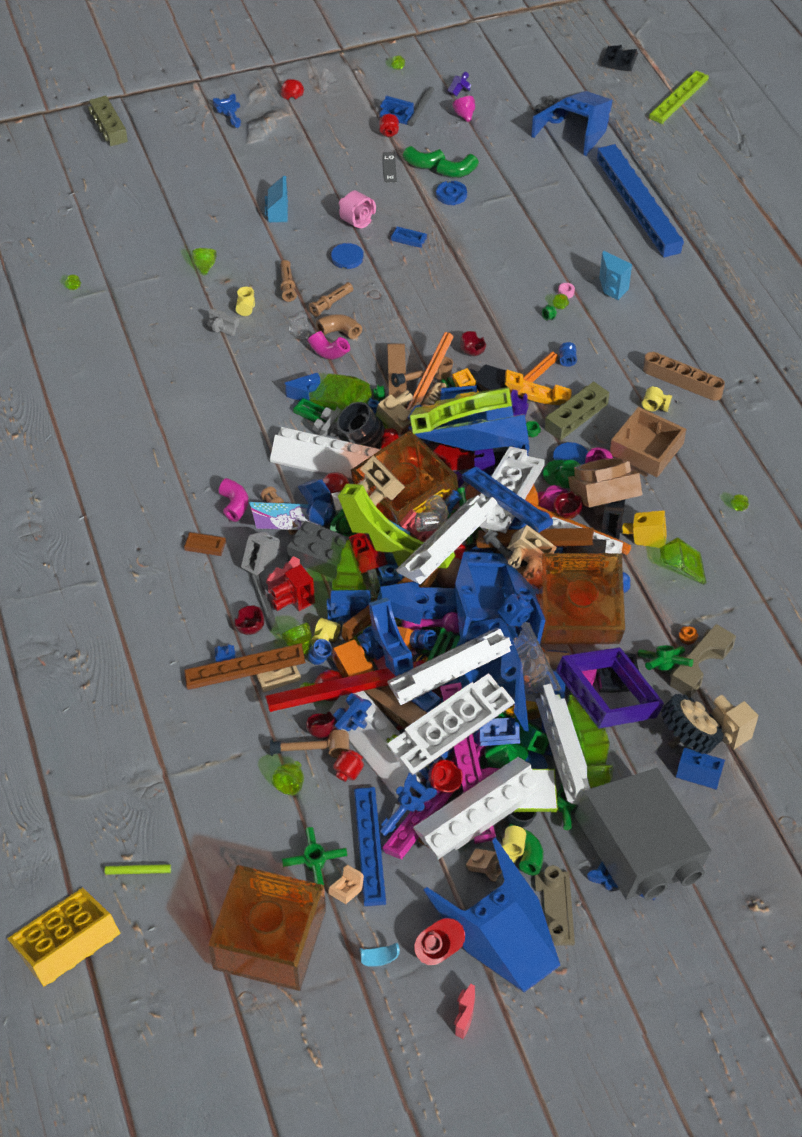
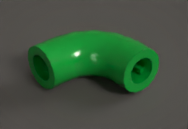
[402,146,445,169]
[437,154,479,178]
[509,824,544,876]

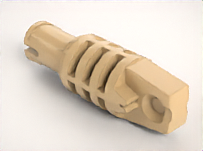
[421,382,447,406]

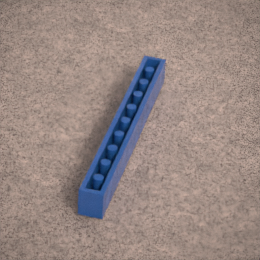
[597,144,684,258]

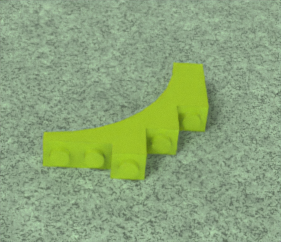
[410,387,512,434]
[338,484,455,569]

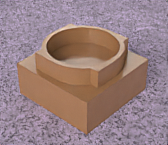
[610,407,686,477]
[568,458,642,507]

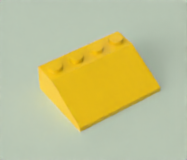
[7,887,121,987]

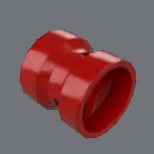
[381,428,399,454]

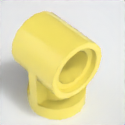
[236,286,255,316]
[642,386,672,412]
[311,618,341,646]
[501,826,526,863]

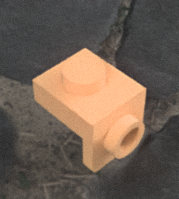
[466,849,502,882]
[329,865,364,904]

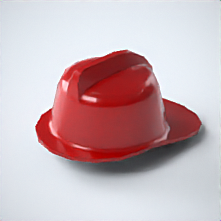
[414,918,465,965]

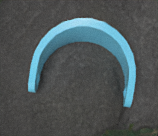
[359,943,399,967]

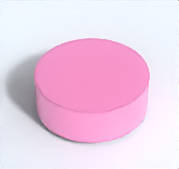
[558,283,575,298]

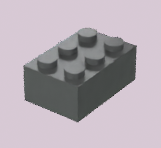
[287,520,355,581]

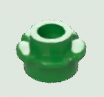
[542,304,557,321]
[374,385,385,402]
[526,421,541,437]

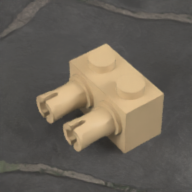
[376,390,423,439]
[358,455,405,506]
[508,525,557,579]
[711,695,759,750]

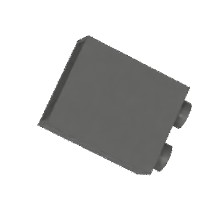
[574,768,711,900]

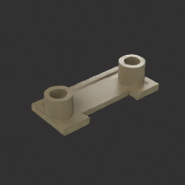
[535,865,575,946]

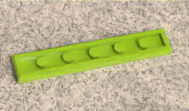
[649,70,709,124]

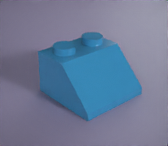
[265,176,288,222]
[599,251,632,300]

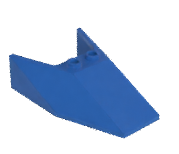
[531,91,613,156]
[408,406,529,452]
[455,552,545,647]
[441,617,529,731]
[423,838,561,992]

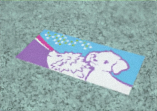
[249,502,325,530]

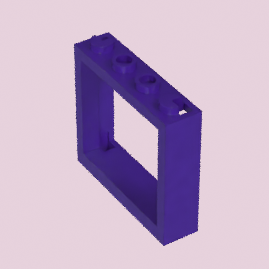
[556,647,664,729]

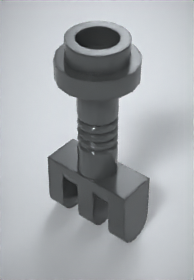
[534,95,561,115]
[483,530,513,563]

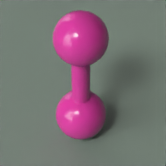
[401,612,459,634]

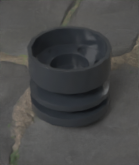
[337,402,385,447]

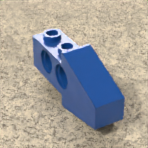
[377,582,457,625]

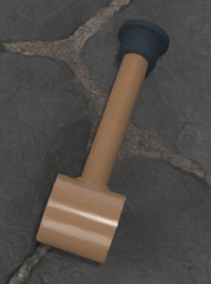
[391,356,453,387]
[270,730,349,758]

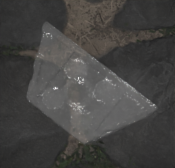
[513,622,561,694]

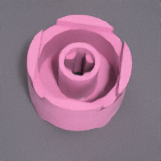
[339,190,376,228]

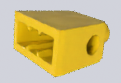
[623,511,667,548]

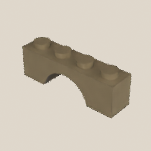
[670,624,736,698]

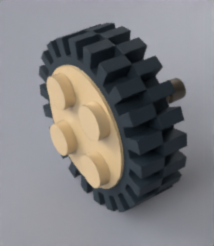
[661,694,723,754]

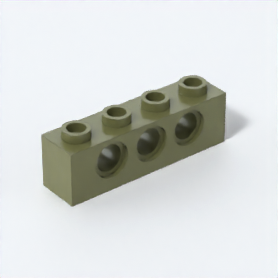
[88,95,128,147]
[545,381,610,441]

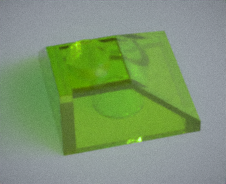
[659,537,707,585]

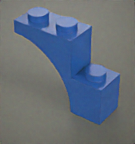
[369,597,414,676]

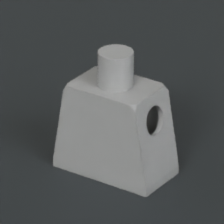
[241,532,281,575]

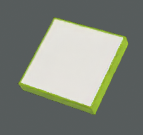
[514,769,558,812]

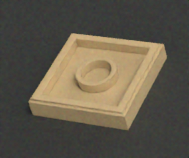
[256,646,301,693]

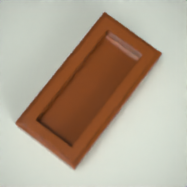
[184,532,226,556]

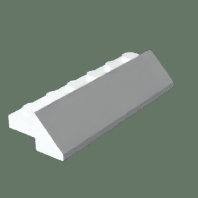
[270,427,384,482]
[479,447,544,533]
[396,495,497,584]
[387,628,512,705]
[387,673,515,775]
[536,684,590,805]
[328,691,430,800]
[413,757,544,859]

